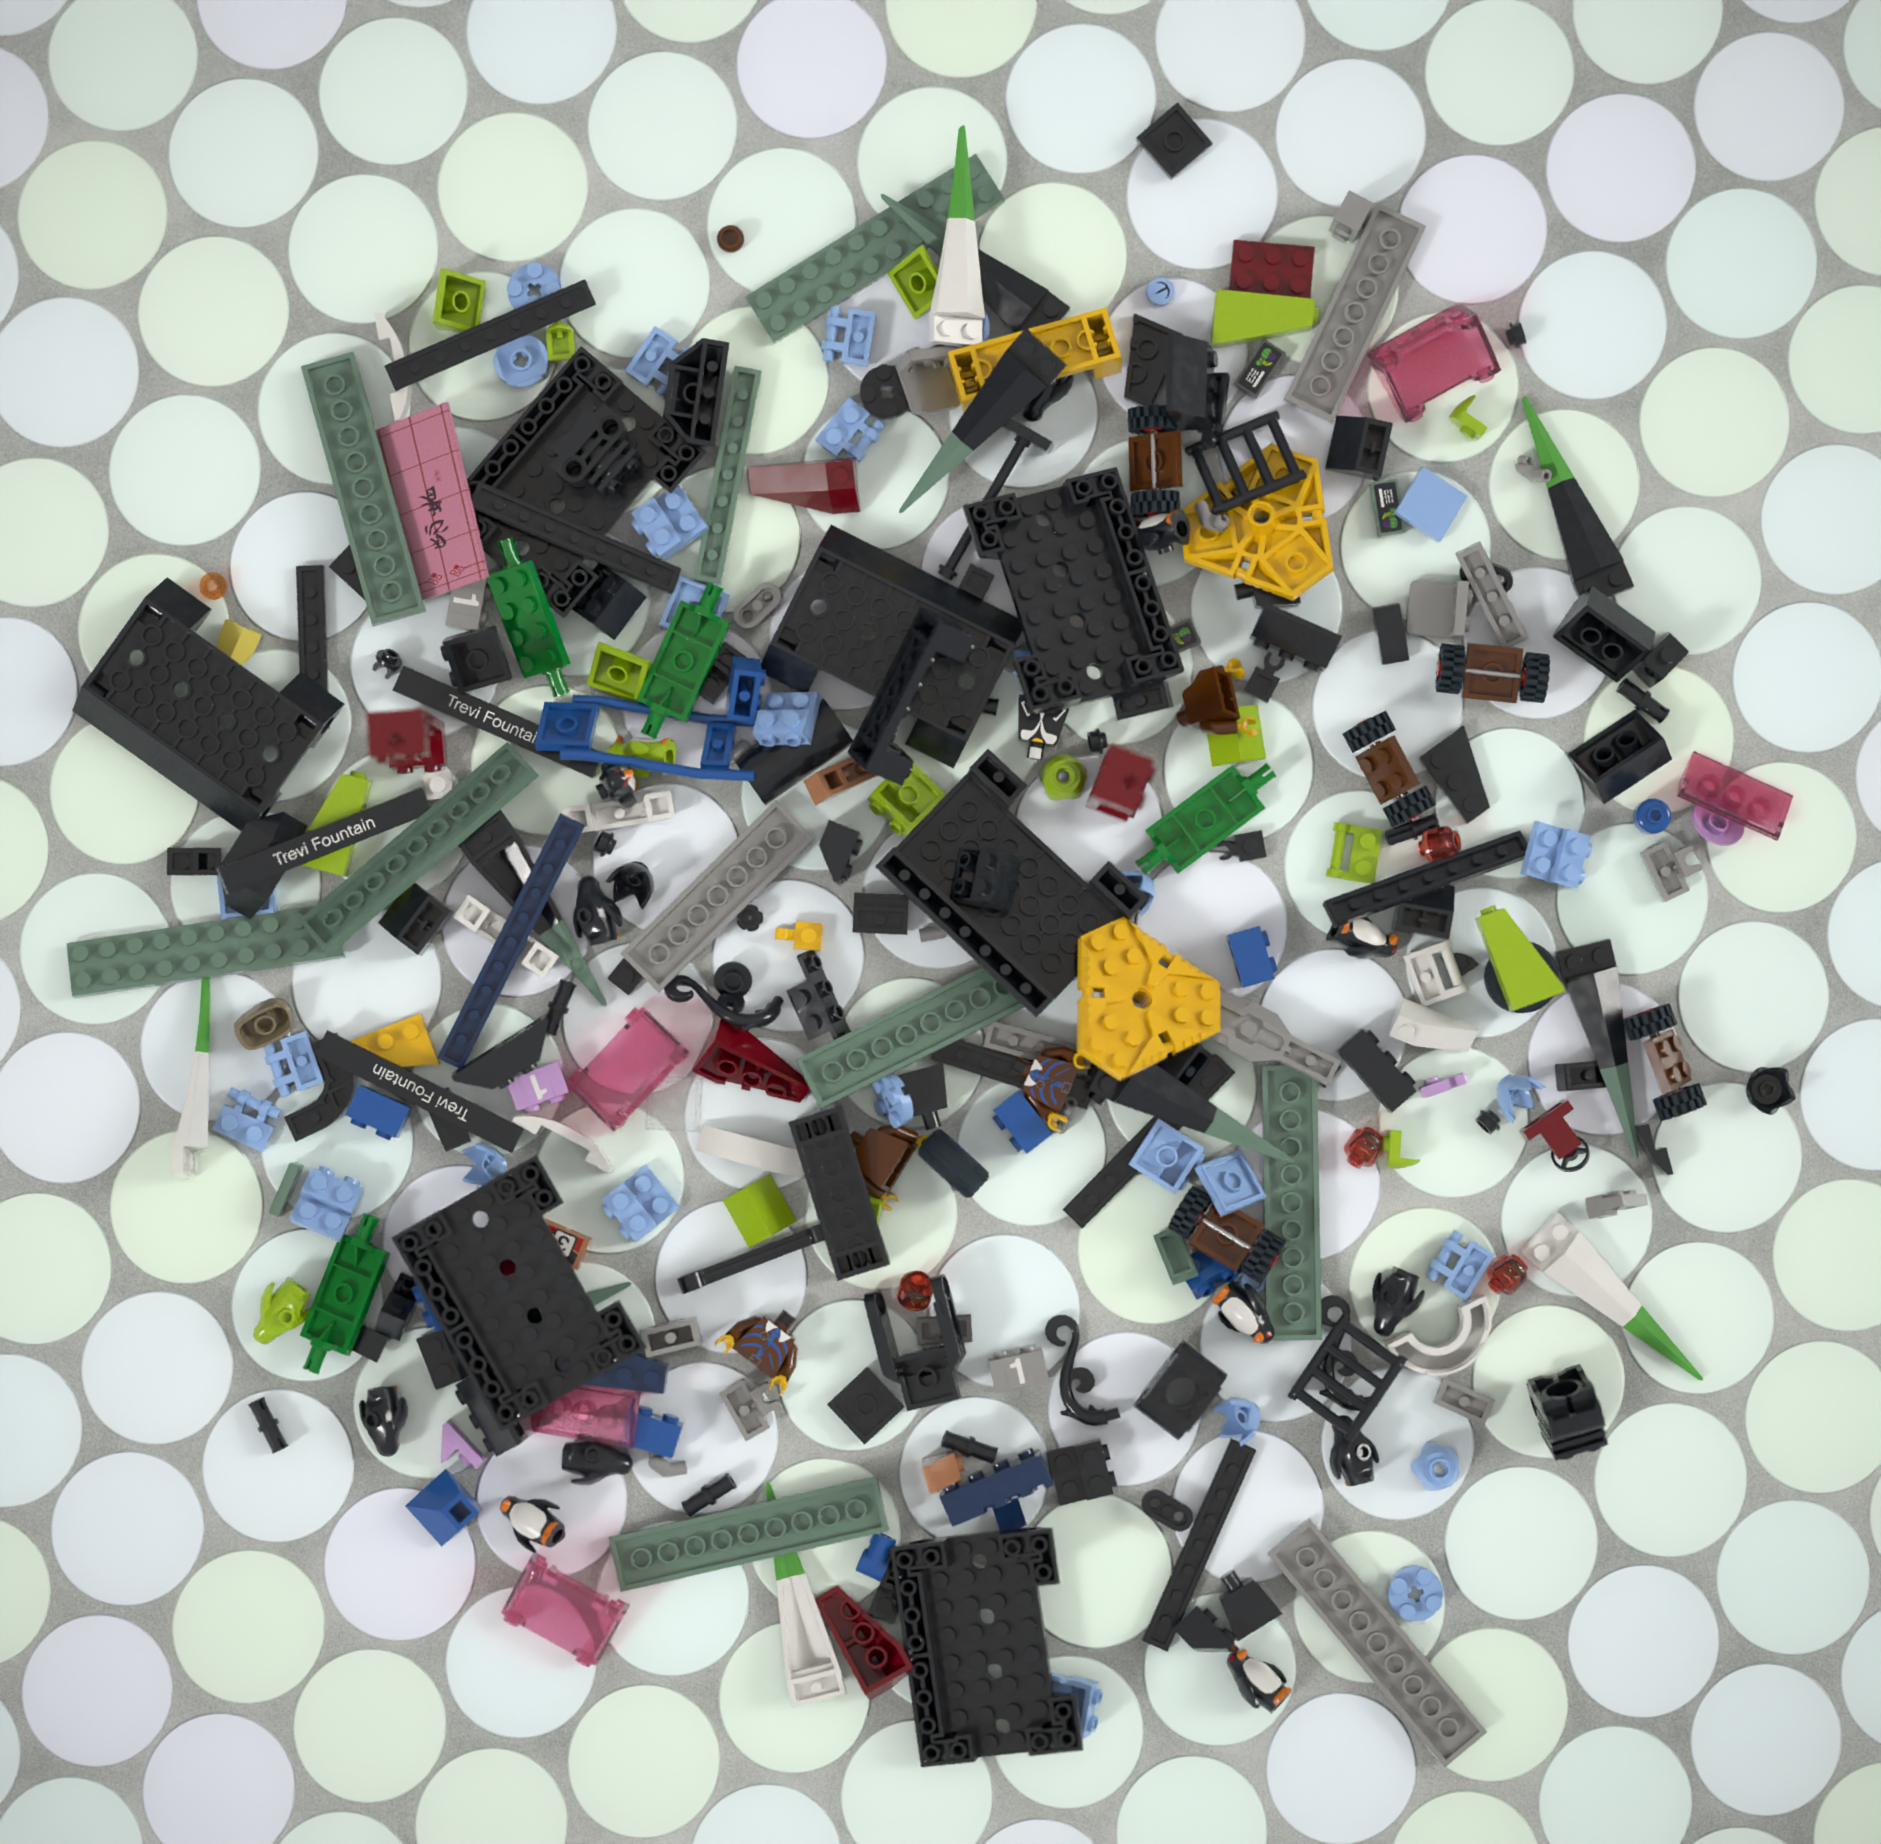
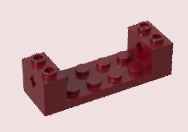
[366,708,447,774]
[1085,744,1157,823]

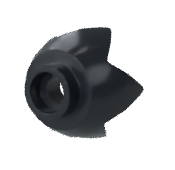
[605,861,654,910]
[1746,1067,1796,1115]

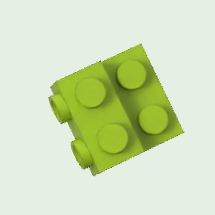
[867,763,946,837]

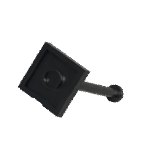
[938,418,1054,581]

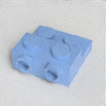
[631,484,709,560]
[752,692,821,747]
[1520,821,1592,889]
[1128,1118,1205,1194]
[602,1164,680,1242]
[289,1166,363,1242]
[1051,1672,1103,1739]

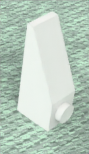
[1389,998,1479,1052]

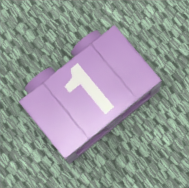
[508,1061,571,1114]

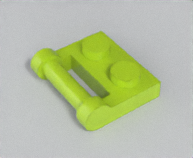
[1325,822,1383,884]

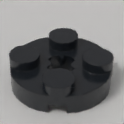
[860,364,910,420]

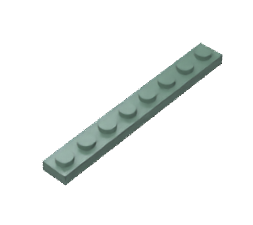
[694,366,762,585]

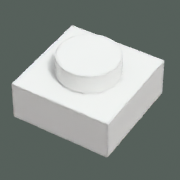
[423,770,453,801]

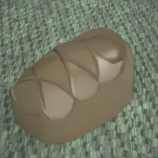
[234,997,293,1050]

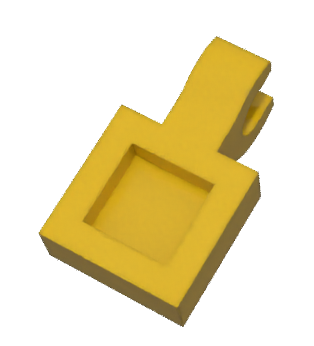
[775,921,823,951]

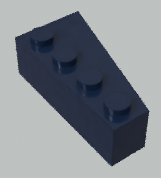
[556,1353,669,1394]
[939,1447,1054,1527]

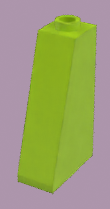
[1210,289,1319,349]
[302,771,373,877]
[1474,905,1565,1011]

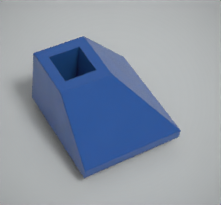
[405,1468,483,1547]

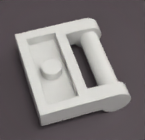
[1403,939,1469,1006]

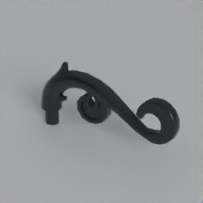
[664,975,784,1031]
[1319,1295,1378,1411]
[1045,1315,1121,1426]

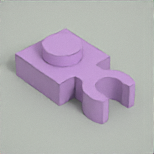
[1419,1072,1469,1098]

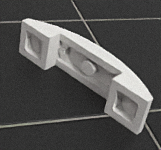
[374,312,411,423]
[562,790,675,834]
[453,895,559,979]
[512,1116,614,1173]
[695,1124,803,1179]

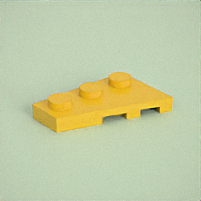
[351,1014,441,1067]

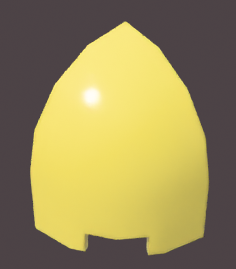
[217,619,262,665]

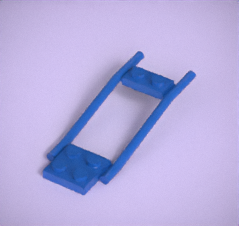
[535,695,757,781]

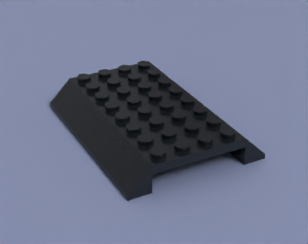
[875,749,1149,1018]

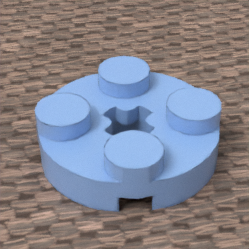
[506,262,562,309]
[493,335,549,389]
[872,1073,913,1128]
[1387,1565,1443,1622]

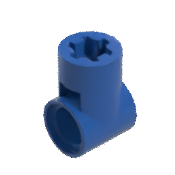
[855,1533,896,1582]

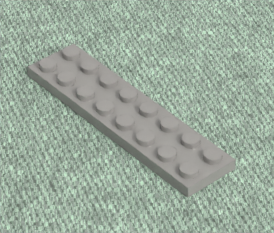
[1283,203,1426,423]
[620,800,815,993]

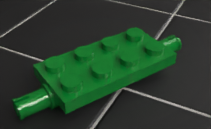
[487,537,571,698]
[636,582,732,739]
[1135,763,1277,875]
[300,1213,391,1374]

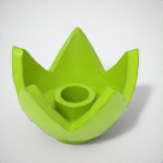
[1039,753,1087,801]

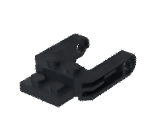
[864,1274,967,1411]

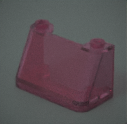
[1367,304,1502,423]
[568,1007,692,1132]
[501,1552,630,1667]

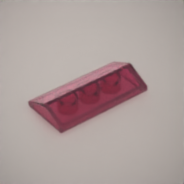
[1677,751,1793,841]
[530,1385,641,1449]

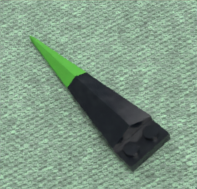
[1522,396,1634,598]

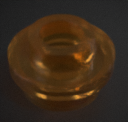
[199,572,227,600]

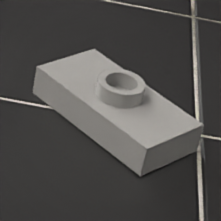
[1432,1377,1495,1425]

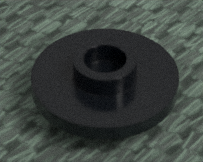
[714,961,752,996]

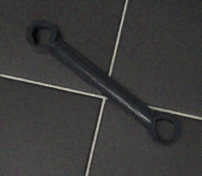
[677,1224,825,1294]

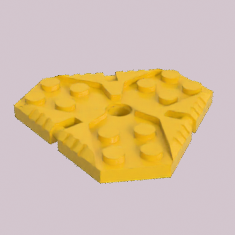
[1182,444,1334,601]
[1077,917,1220,1081]

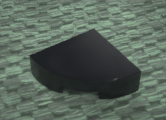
[1440,953,1479,976]

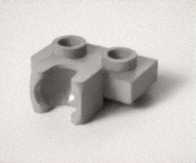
[1640,841,1703,903]
[1585,1190,1648,1219]
[719,1379,781,1441]

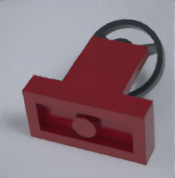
[1519,1099,1590,1172]

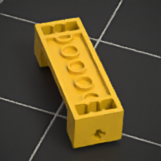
[947,307,1122,414]

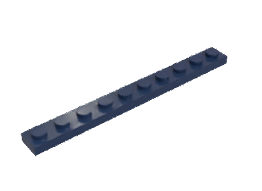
[437,813,585,1068]

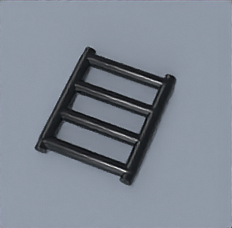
[1185,410,1307,515]
[1287,1313,1408,1443]

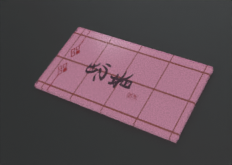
[376,402,489,601]

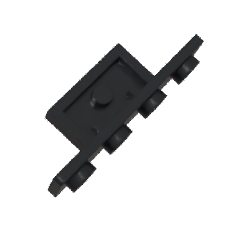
[786,950,852,1041]

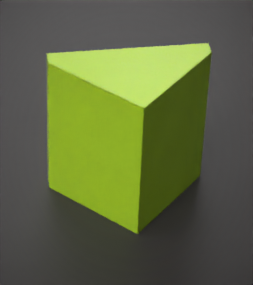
[887,245,938,320]
[432,268,486,333]
[587,642,652,702]
[1207,705,1266,767]
[722,1174,797,1248]

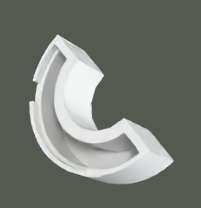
[1384,1294,1492,1376]

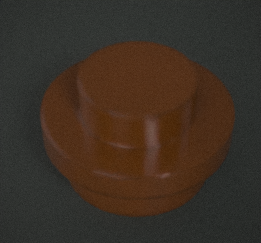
[717,225,744,253]

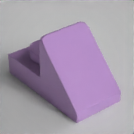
[441,1419,487,1469]

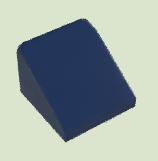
[992,1497,1027,1530]

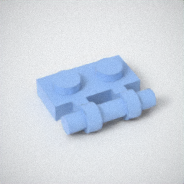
[821,306,876,368]
[625,326,689,398]
[815,397,885,462]
[264,1031,325,1098]
[212,1087,282,1152]
[1426,1230,1495,1301]

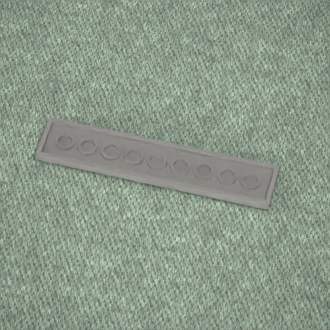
[1267,1518,1487,1767]

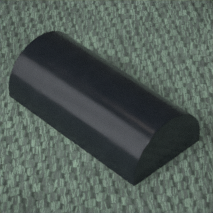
[735,698,853,806]

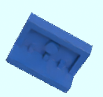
[1185,1251,1242,1300]

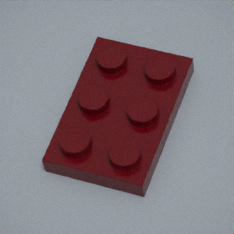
[1229,240,1315,298]

